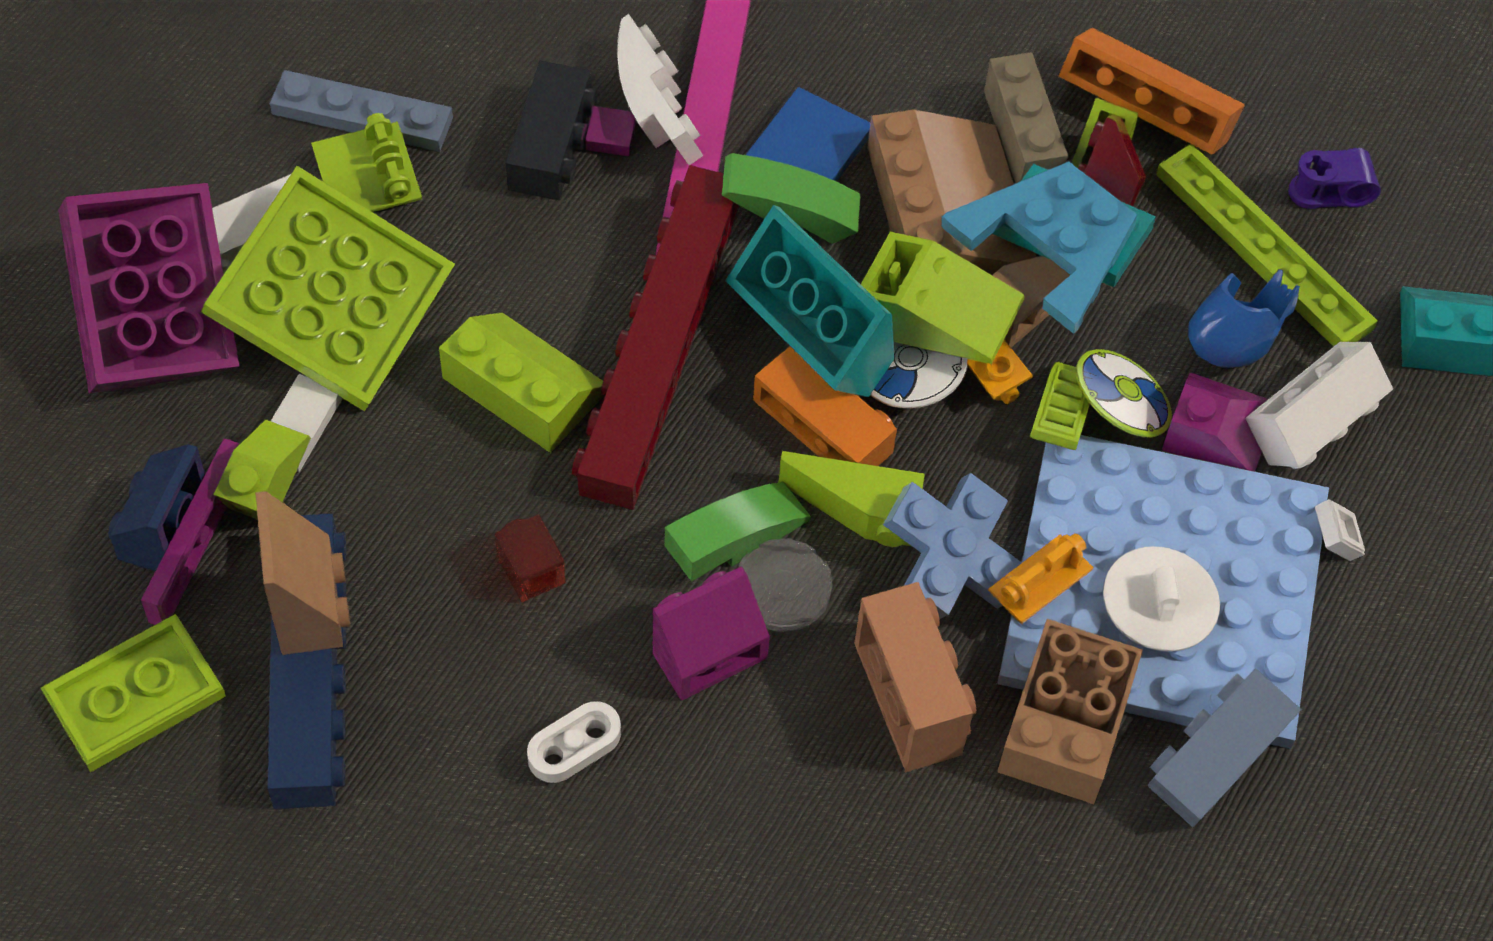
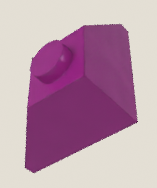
[1162,372,1268,472]

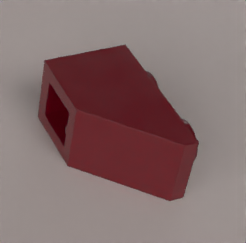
[1078,115,1146,207]

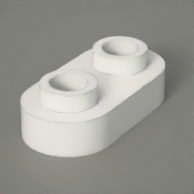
[527,702,621,783]

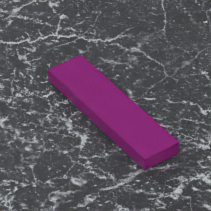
[141,438,240,625]

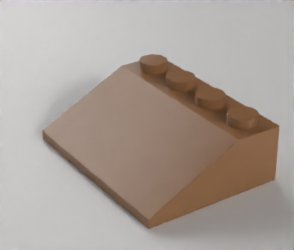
[867,110,1036,275]

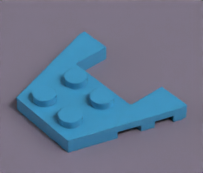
[941,162,1137,334]

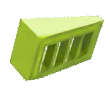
[1030,362,1090,450]

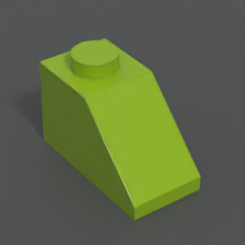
[214,420,311,520]

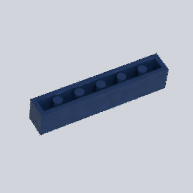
[268,514,346,809]

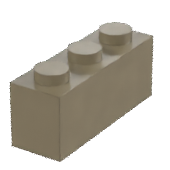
[984,52,1068,184]

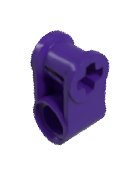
[1288,148,1381,209]

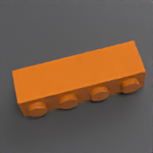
[1059,28,1245,155]

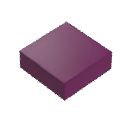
[585,106,637,156]

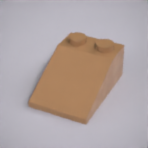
[256,491,350,655]

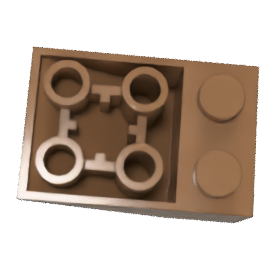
[997,619,1143,804]

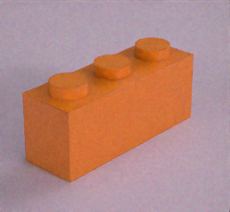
[753,346,897,466]

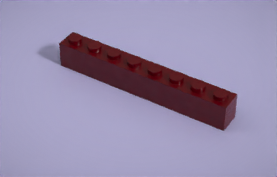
[572,165,740,510]

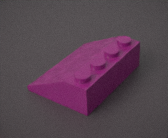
[58,183,239,394]

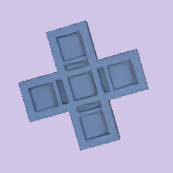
[883,473,1022,619]

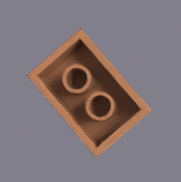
[854,582,976,772]

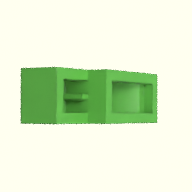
[722,153,860,244]
[664,482,811,582]

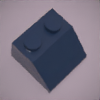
[108,444,205,571]

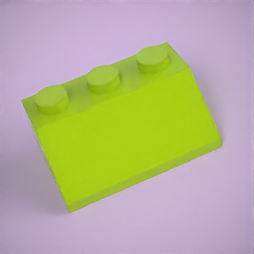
[439,313,604,453]

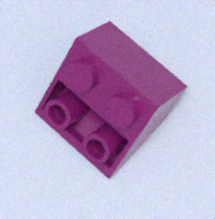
[653,566,770,701]

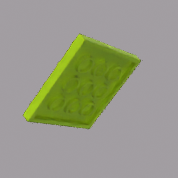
[201,166,455,411]

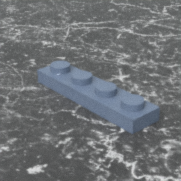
[270,70,453,152]

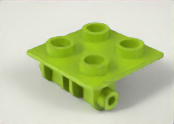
[311,113,422,212]

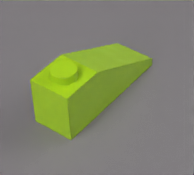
[779,451,925,547]

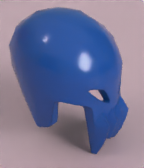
[1188,269,1300,368]

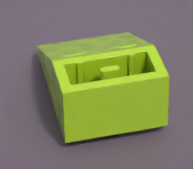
[861,232,1024,364]

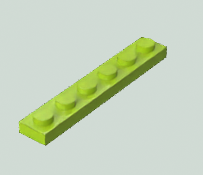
[1156,144,1378,346]

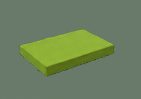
[41,614,226,772]

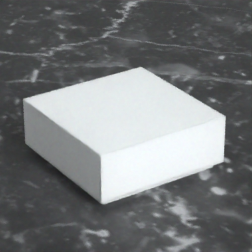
[1315,499,1365,561]

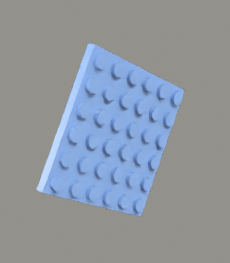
[997,435,1329,749]

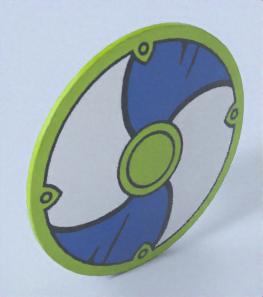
[1076,349,1172,437]

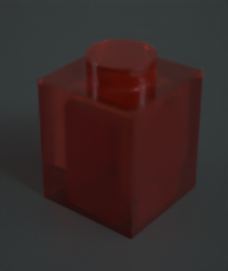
[494,514,566,603]

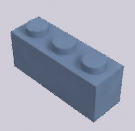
[1147,668,1302,827]

